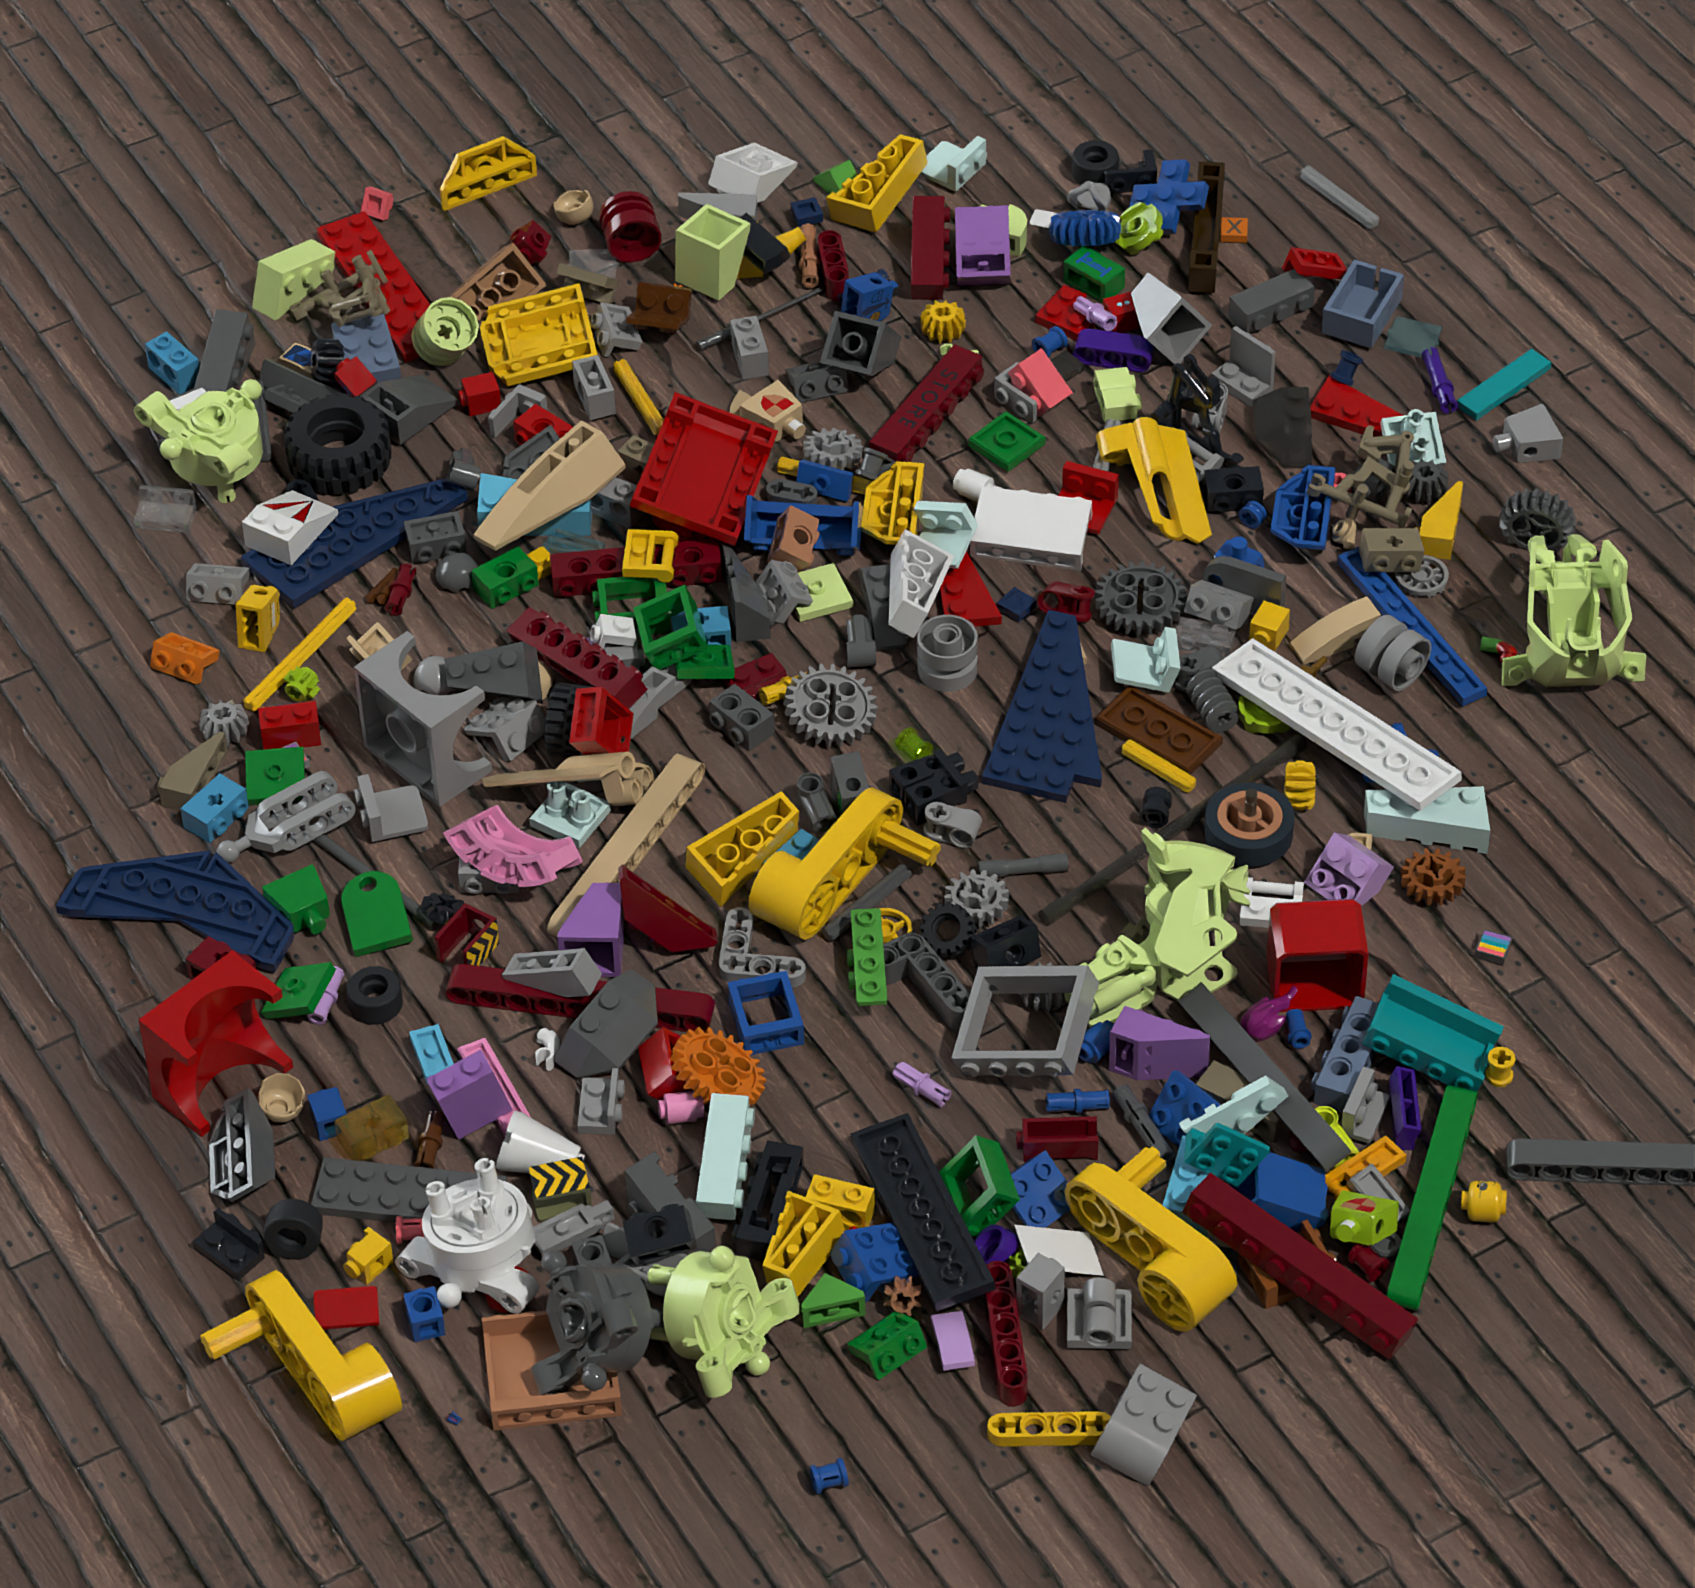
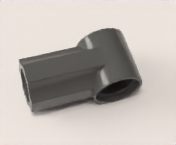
[446,448,481,491]
[846,615,876,668]
[797,772,837,833]

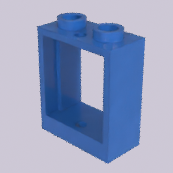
[728,971,804,1055]

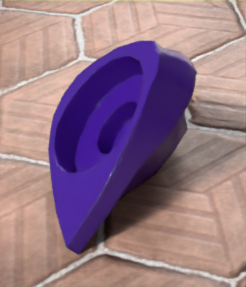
[974,1225,1019,1265]

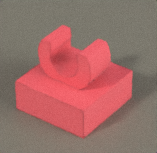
[361,186,394,220]

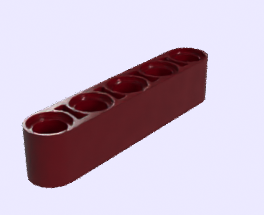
[983,1261,1028,1407]

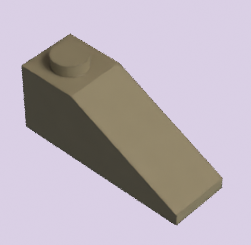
[157,732,228,811]
[1196,1060,1279,1143]

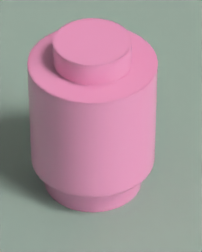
[658,1091,704,1125]

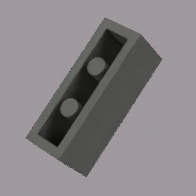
[1229,269,1315,334]

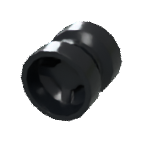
[1140,787,1173,828]

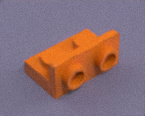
[150,632,220,684]

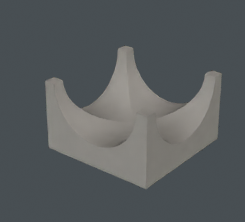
[354,631,492,807]

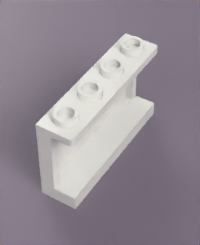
[970,486,1092,571]

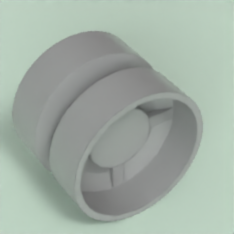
[917,615,978,692]
[1355,615,1431,691]

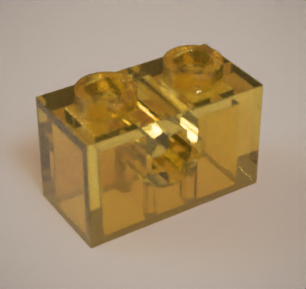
[335,1094,409,1161]

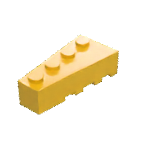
[685,791,799,907]

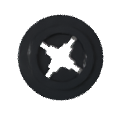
[420,892,464,925]

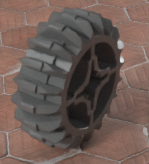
[1499,488,1576,552]

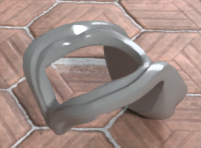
[1067,181,1111,211]

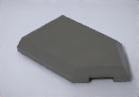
[502,425,560,479]

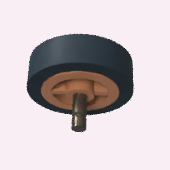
[1205,783,1294,867]

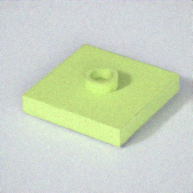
[794,563,853,622]

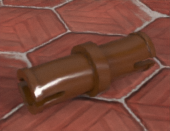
[414,1111,446,1169]

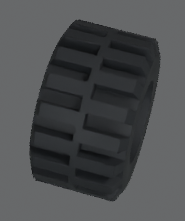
[545,682,592,757]

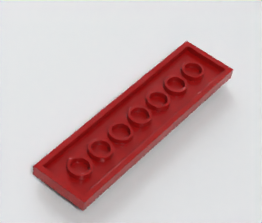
[317,211,430,363]

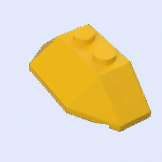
[440,136,537,211]
[861,461,924,545]

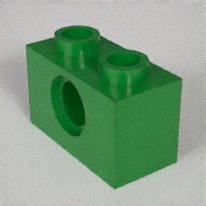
[471,546,539,609]

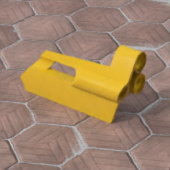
[1096,417,1212,544]

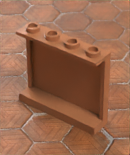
[482,1310,622,1431]

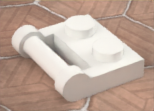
[1240,877,1304,928]

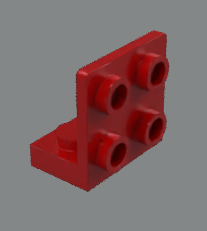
[1058,460,1119,534]

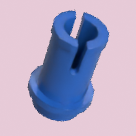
[1285,1009,1312,1049]

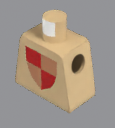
[739,380,806,442]

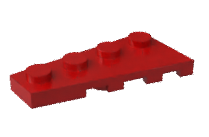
[1308,375,1404,437]

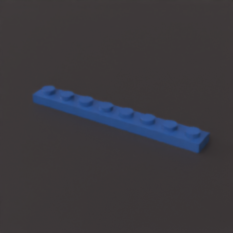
[1337,547,1487,706]

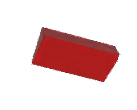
[313,1286,380,1330]

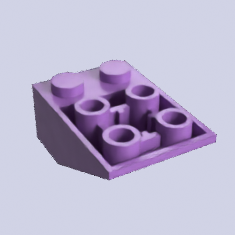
[955,205,1011,286]
[1109,1006,1210,1080]

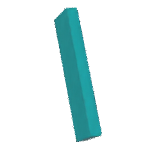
[1457,349,1552,421]

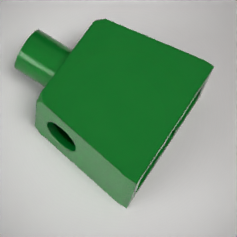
[262,864,330,934]

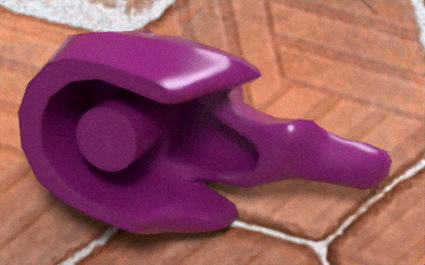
[1240,986,1297,1042]

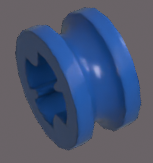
[1239,501,1267,529]

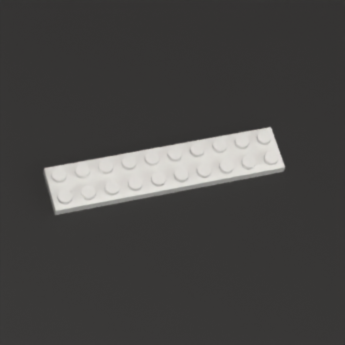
[1212,639,1462,811]

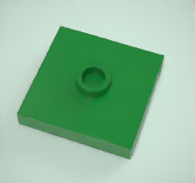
[968,411,1046,472]
[675,645,735,679]
[245,747,305,805]
[261,962,336,1019]

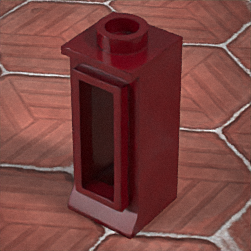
[1016,1116,1099,1162]

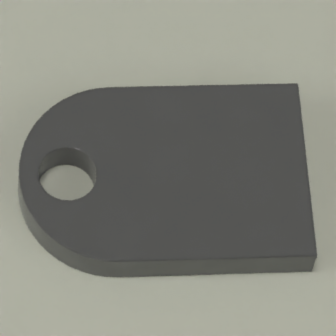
[1202,556,1286,615]

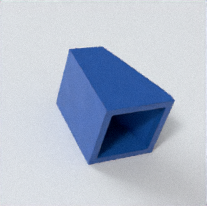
[1229,1152,1328,1233]

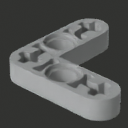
[719,907,806,987]

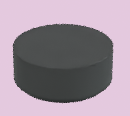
[1371,1233,1402,1262]

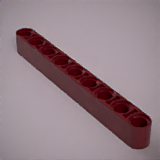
[445,964,716,1032]

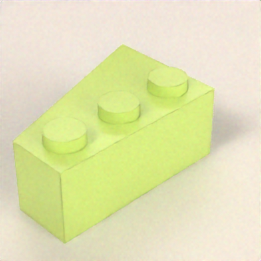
[252,239,335,321]

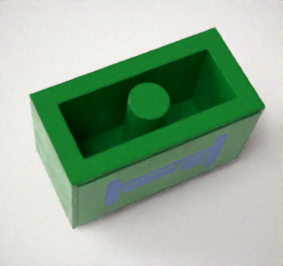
[1063,246,1125,303]

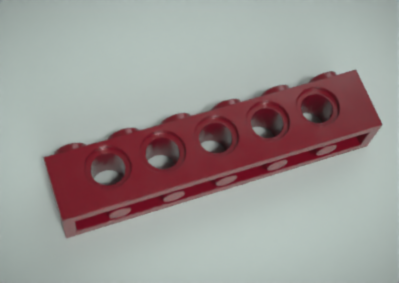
[550,539,722,598]
[506,607,648,709]

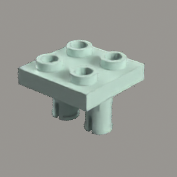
[1380,409,1446,467]
[529,781,611,848]

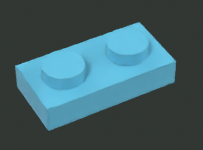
[409,1024,454,1084]

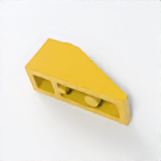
[1415,481,1463,560]

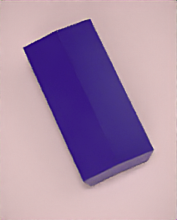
[1388,1066,1421,1150]

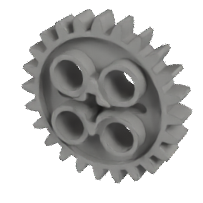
[783,664,878,748]

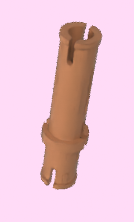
[799,224,820,288]

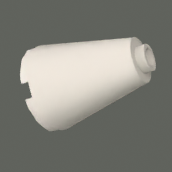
[496,1110,585,1173]

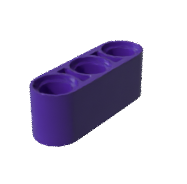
[1073,329,1155,372]

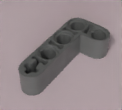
[883,933,970,1032]

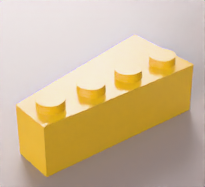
[826,134,928,233]

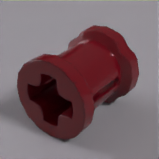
[1347,1243,1389,1282]

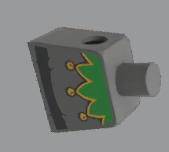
[829,751,869,817]

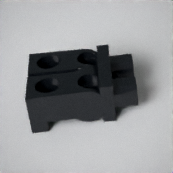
[889,749,979,826]

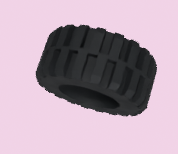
[284,394,392,496]

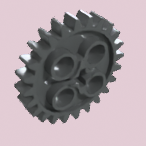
[1094,561,1187,636]

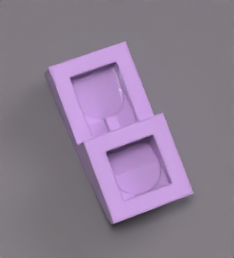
[931,1311,975,1371]

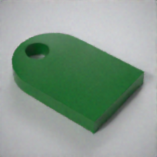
[341,871,414,957]

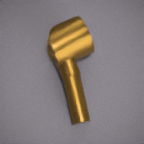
[1300,656,1328,678]

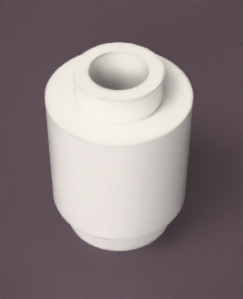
[953,468,996,502]

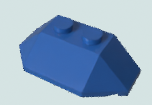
[1270,465,1336,550]

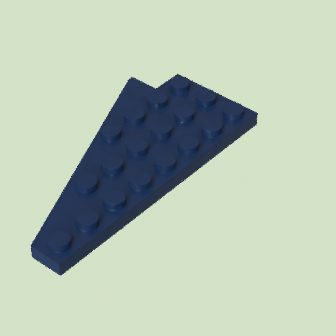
[241,478,468,608]
[982,609,1102,803]

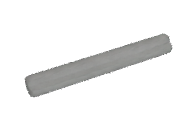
[1300,166,1380,229]

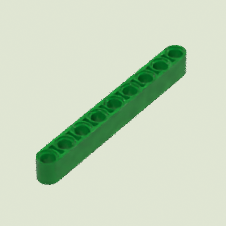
[1387,1085,1478,1311]

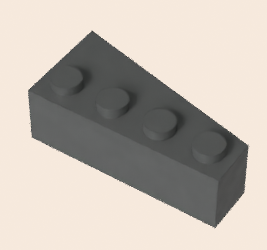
[194,309,256,392]

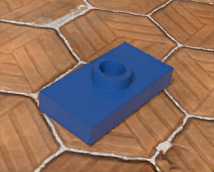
[796,459,854,502]

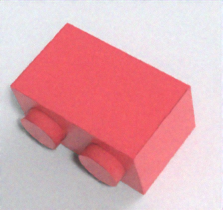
[1008,348,1073,417]

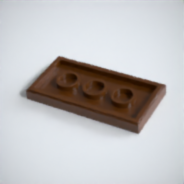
[1095,685,1223,775]

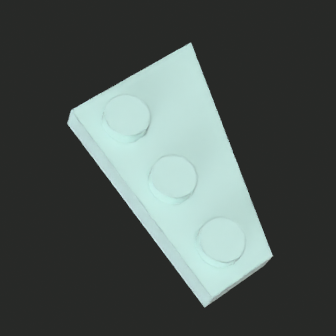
[1179,1076,1288,1134]

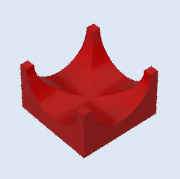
[138,950,293,1137]

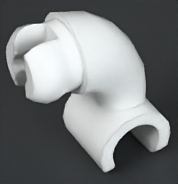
[535,1028,560,1071]

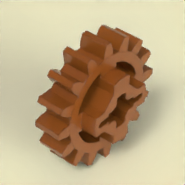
[1401,848,1466,906]

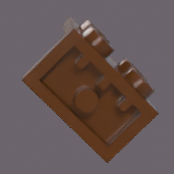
[626,282,692,333]

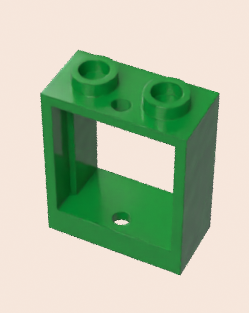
[592,577,671,635]
[633,585,708,670]
[939,1135,1020,1237]

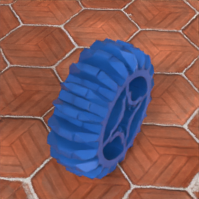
[1049,210,1121,246]

